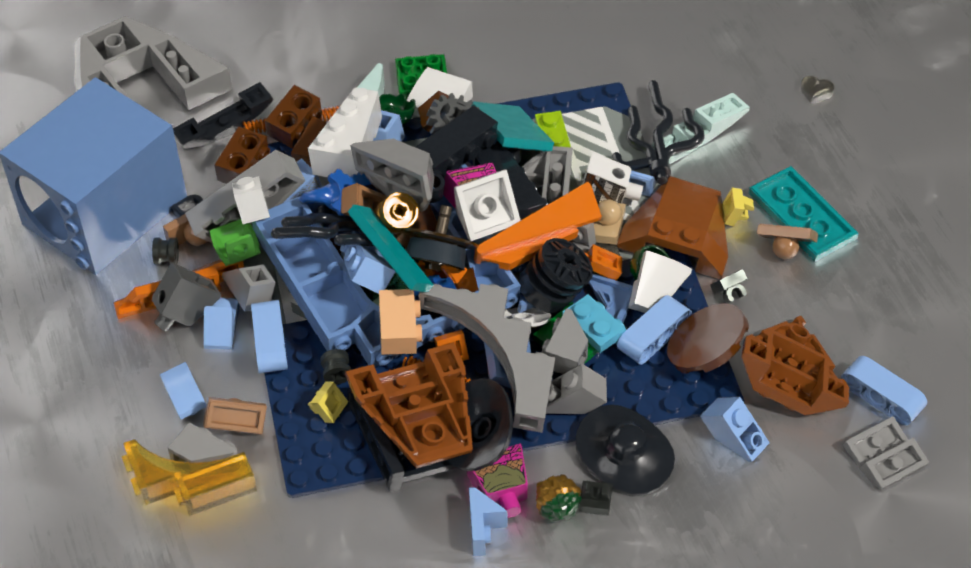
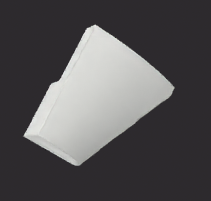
[628,251,692,313]

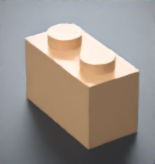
[379,289,422,355]

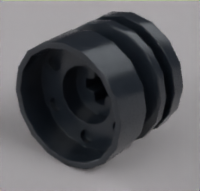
[518,238,593,314]

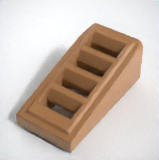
[341,183,387,216]

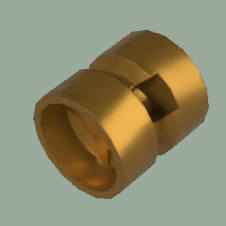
[374,192,419,235]

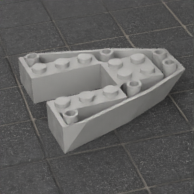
[74,16,233,110]

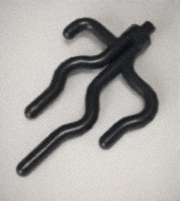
[611,80,705,185]
[271,205,374,246]

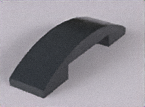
[173,82,273,149]

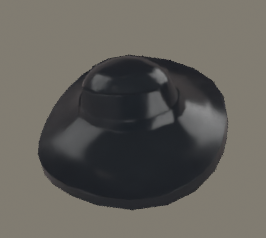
[447,379,513,471]
[575,404,675,497]

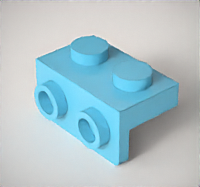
[562,294,626,353]

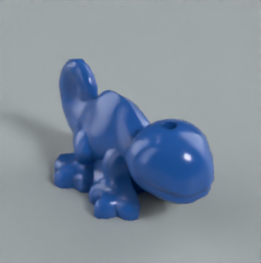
[299,169,375,216]

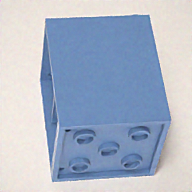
[0,77,187,275]

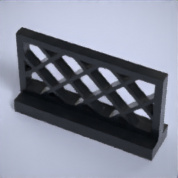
[347,386,456,492]

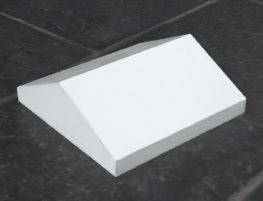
[454,169,521,241]

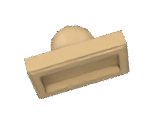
[594,199,626,245]

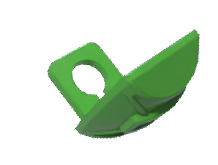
[210,219,260,266]

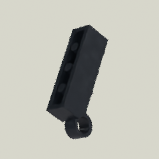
[415,105,498,203]
[473,141,548,220]

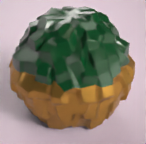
[536,475,582,522]

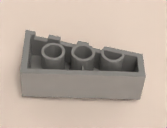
[185,150,305,243]

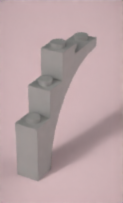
[419,284,555,433]

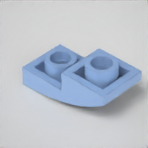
[160,362,206,420]

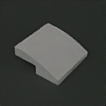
[842,416,930,490]

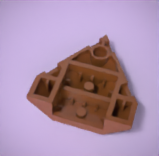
[741,316,849,415]

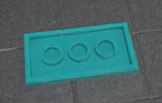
[471,101,554,152]
[748,166,859,262]

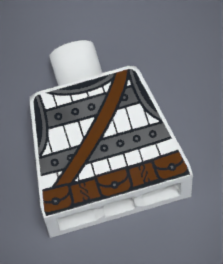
[582,152,643,204]

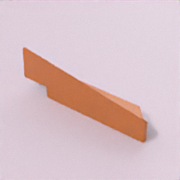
[474,182,602,270]
[113,259,244,319]

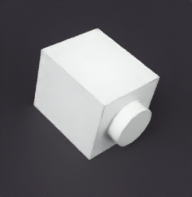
[232,176,270,224]

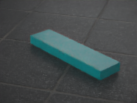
[348,204,434,292]

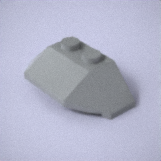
[350,139,434,212]
[522,146,573,204]

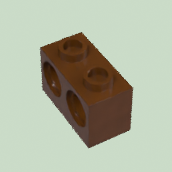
[265,85,322,149]
[214,126,270,184]

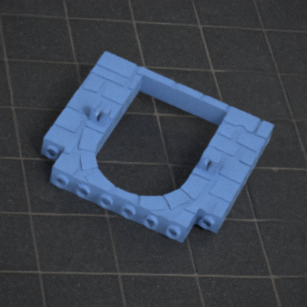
[252,164,526,367]

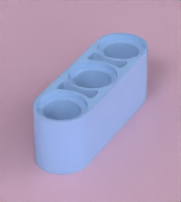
[617,295,692,365]
[251,300,288,374]
[841,356,927,425]

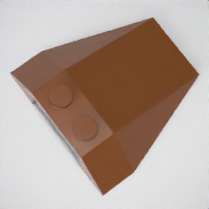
[616,176,728,279]
[345,343,473,468]

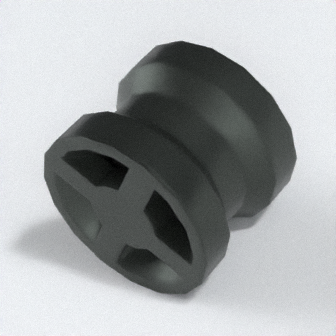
[152,237,179,265]
[320,349,351,385]

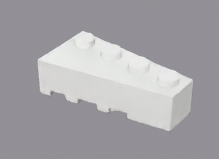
[308,88,382,177]

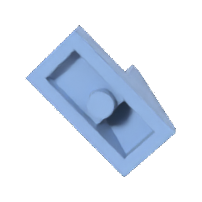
[204,298,240,350]
[469,487,508,556]

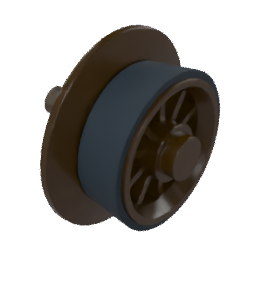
[400,205,479,272]

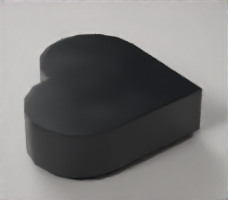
[171,194,203,218]

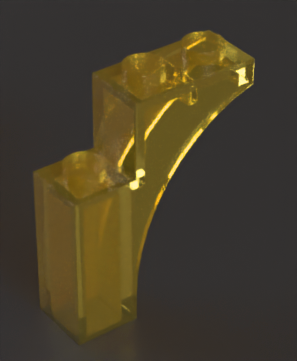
[121,439,257,516]

